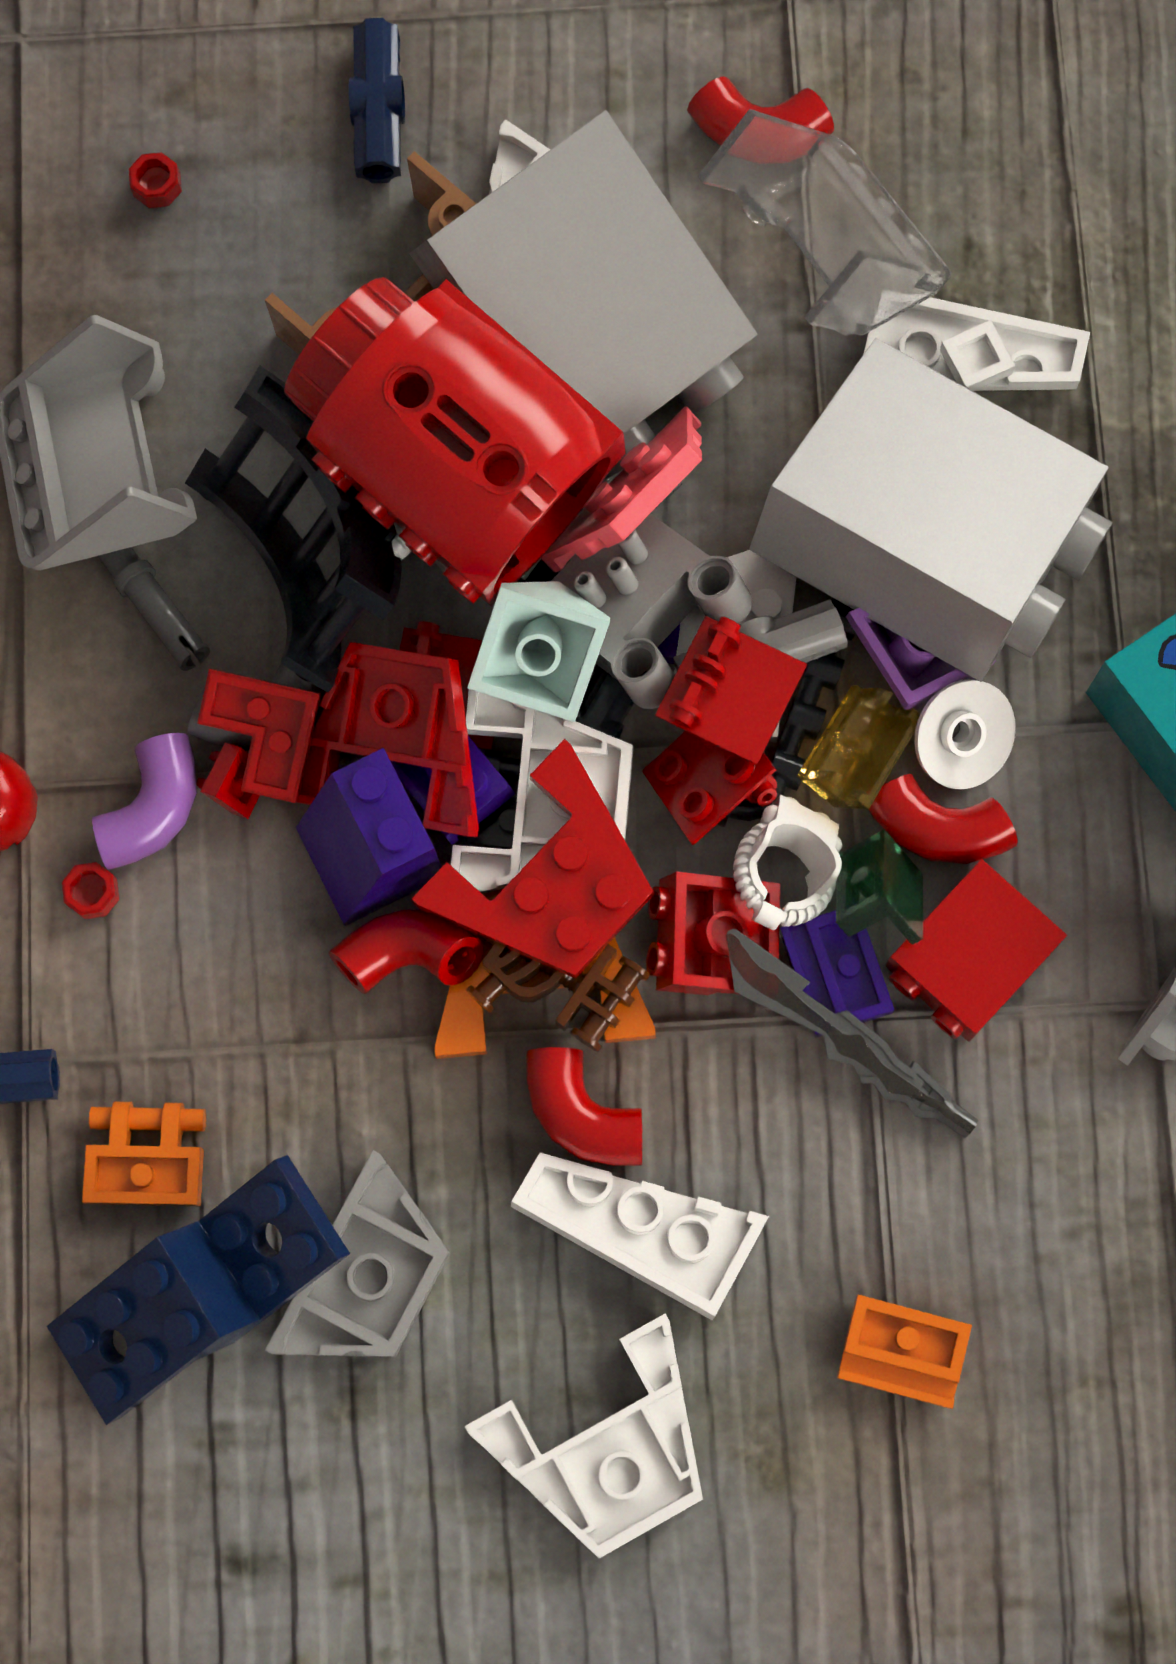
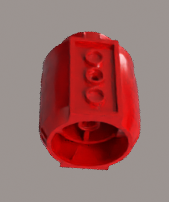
[284,277,626,607]

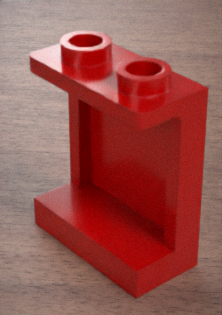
[885,859,1068,1042]

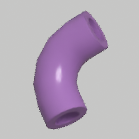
[92,733,197,870]

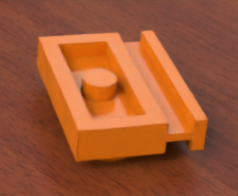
[836,1294,972,1409]

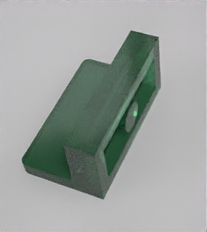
[836,829,923,945]

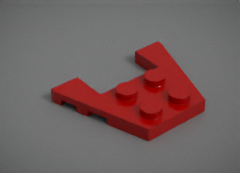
[297,642,479,837]
[411,739,654,979]

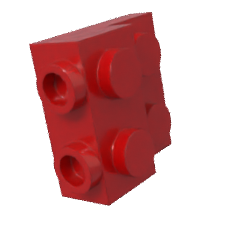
[646,871,780,997]

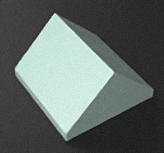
[467,581,610,722]

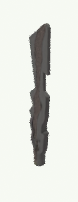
[726,929,978,1138]

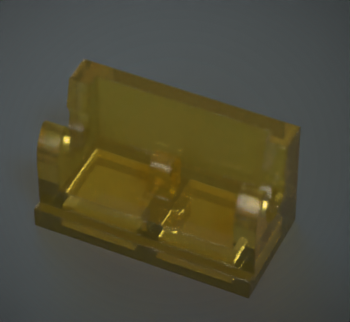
[797,685,920,809]

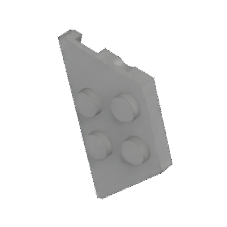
[265,1150,450,1357]

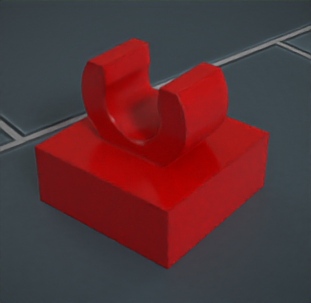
[196,742,260,819]

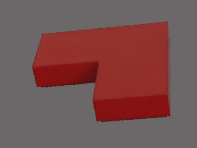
[197,668,321,803]

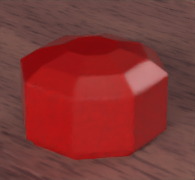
[129,152,182,208]
[62,862,119,919]

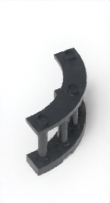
[185,365,402,693]

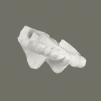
[733,794,842,931]

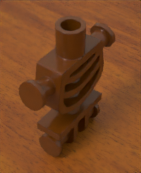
[466,934,650,1052]

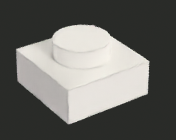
[940,320,1015,392]

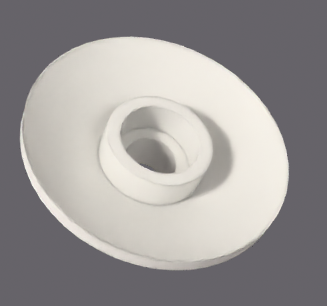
[914,679,1016,789]

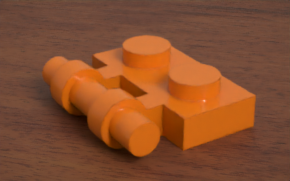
[82,1101,206,1207]

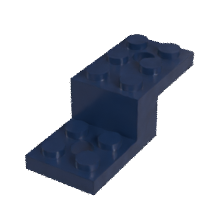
[46,1155,350,1425]

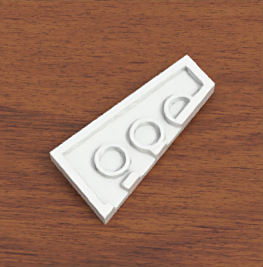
[863,286,1090,391]
[511,1153,769,1321]

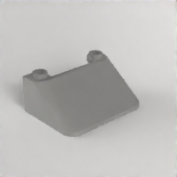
[0,315,197,571]

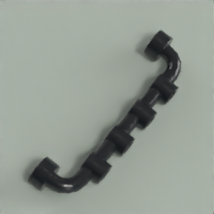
[717,597,856,827]

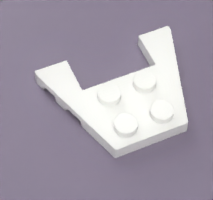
[451,689,633,894]
[465,1314,703,1558]

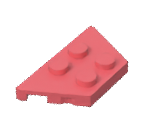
[541,406,702,572]

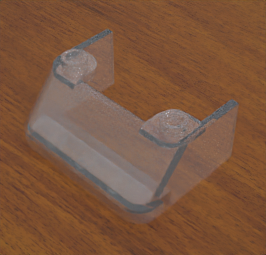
[698,109,951,336]

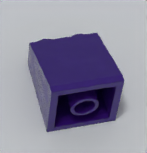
[296,748,441,926]

